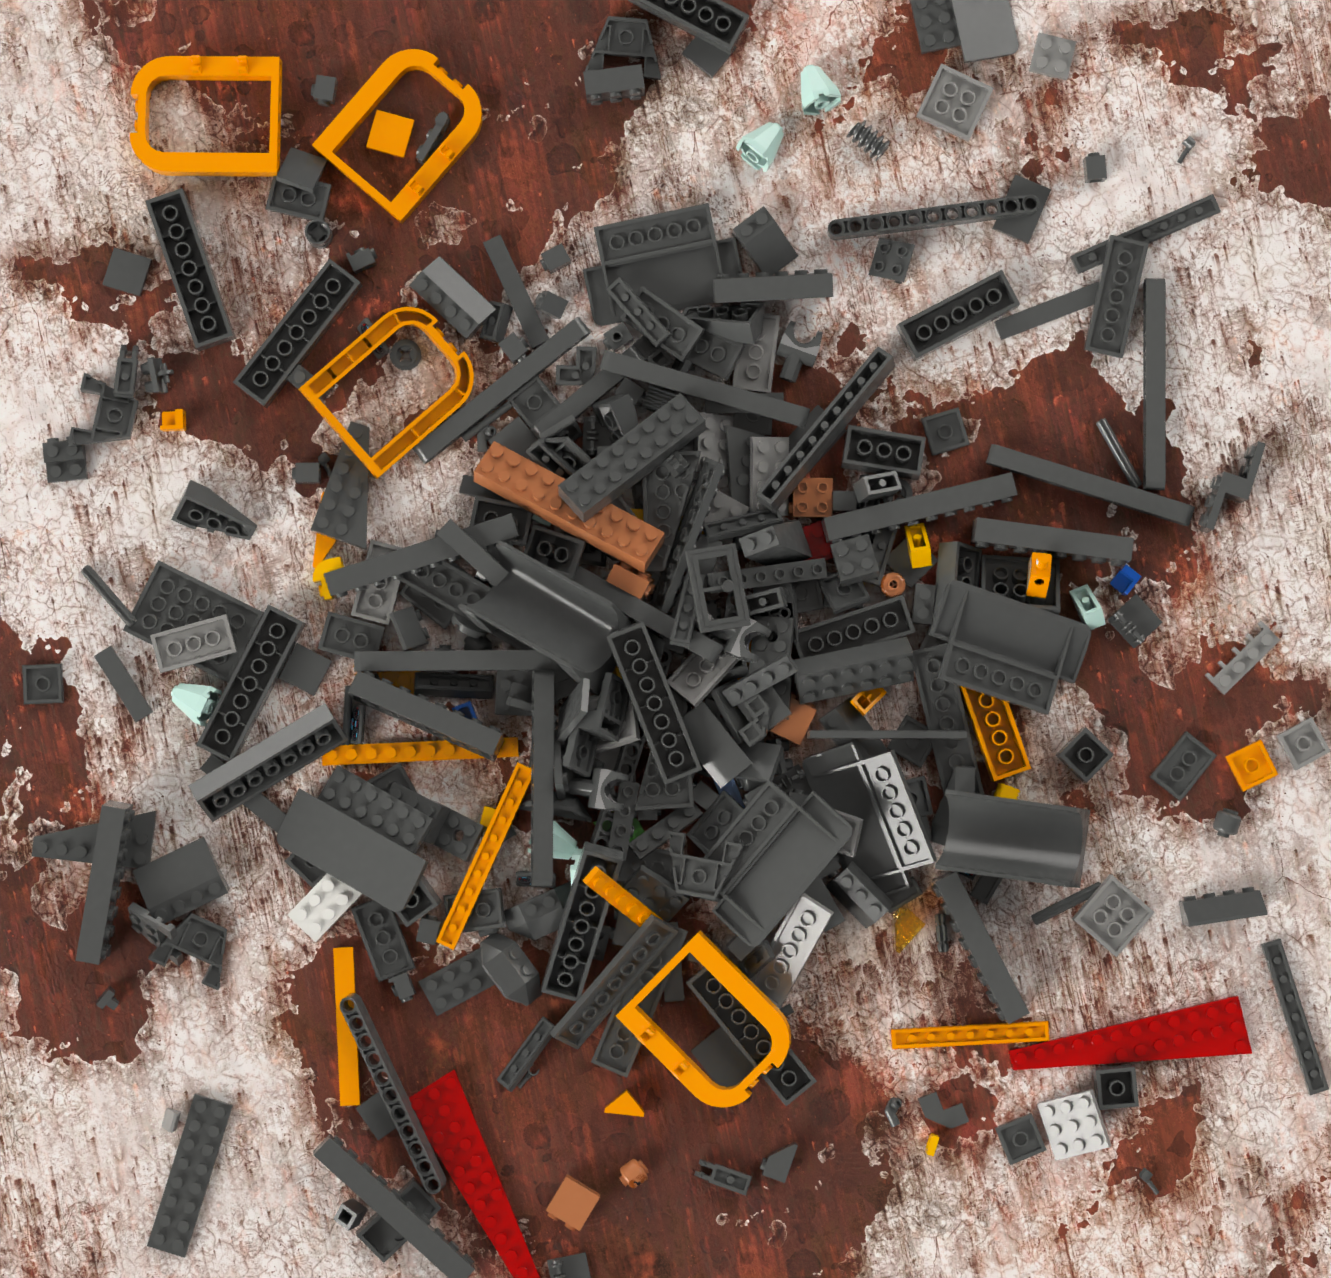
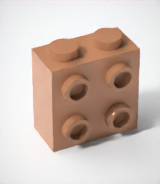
[788,478,833,519]
[606,561,655,600]
[770,693,817,746]
[546,1174,601,1231]

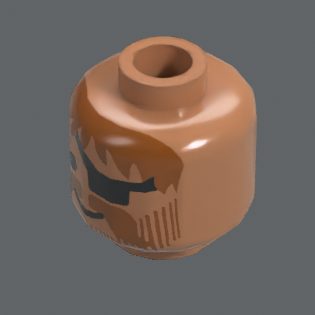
[879,572,906,598]
[619,1159,649,1189]

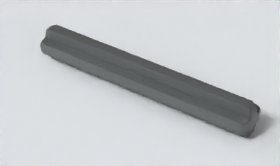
[1096,418,1142,488]
[81,565,137,627]
[1031,882,1101,925]

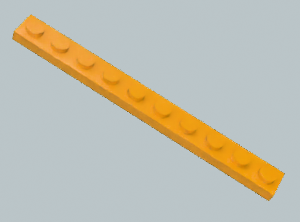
[322,737,519,766]
[436,762,531,950]

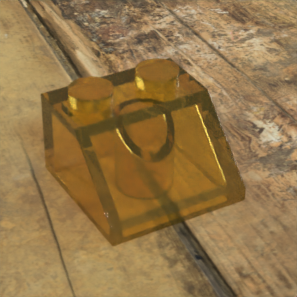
[891,906,925,953]

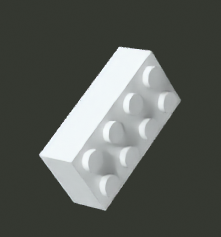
[287,873,363,942]

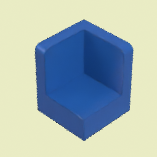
[1110,565,1142,596]
[452,701,478,720]

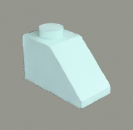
[1069,584,1106,630]

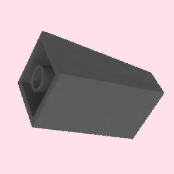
[739,520,813,566]

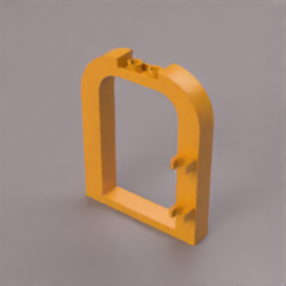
[312,49,483,224]
[130,55,282,177]
[298,307,474,479]
[616,930,791,1107]

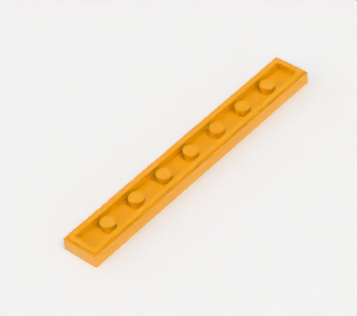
[333,947,361,1106]
[891,1021,1050,1049]

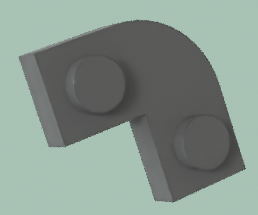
[556,346,596,386]

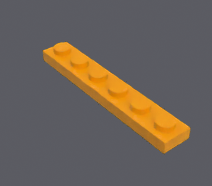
[582,866,664,927]

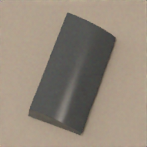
[682,701,752,788]
[356,1177,441,1263]

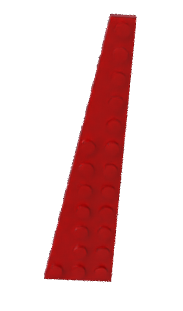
[1008,995,1252,1070]
[409,1069,541,1278]

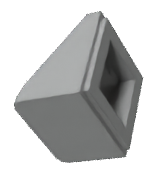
[162,1108,181,1133]

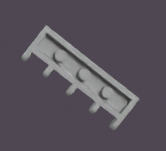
[1205,621,1280,695]

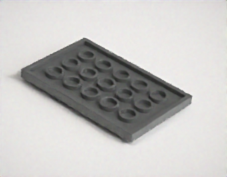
[123,560,264,682]

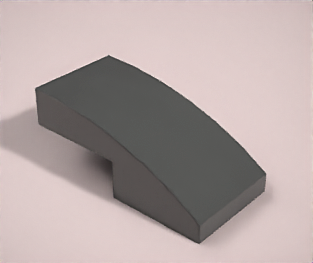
[633,335,674,367]

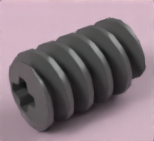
[847,120,890,162]

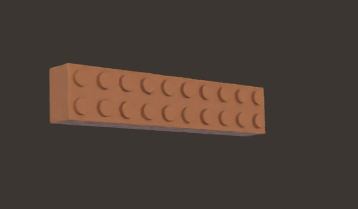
[474,441,665,573]

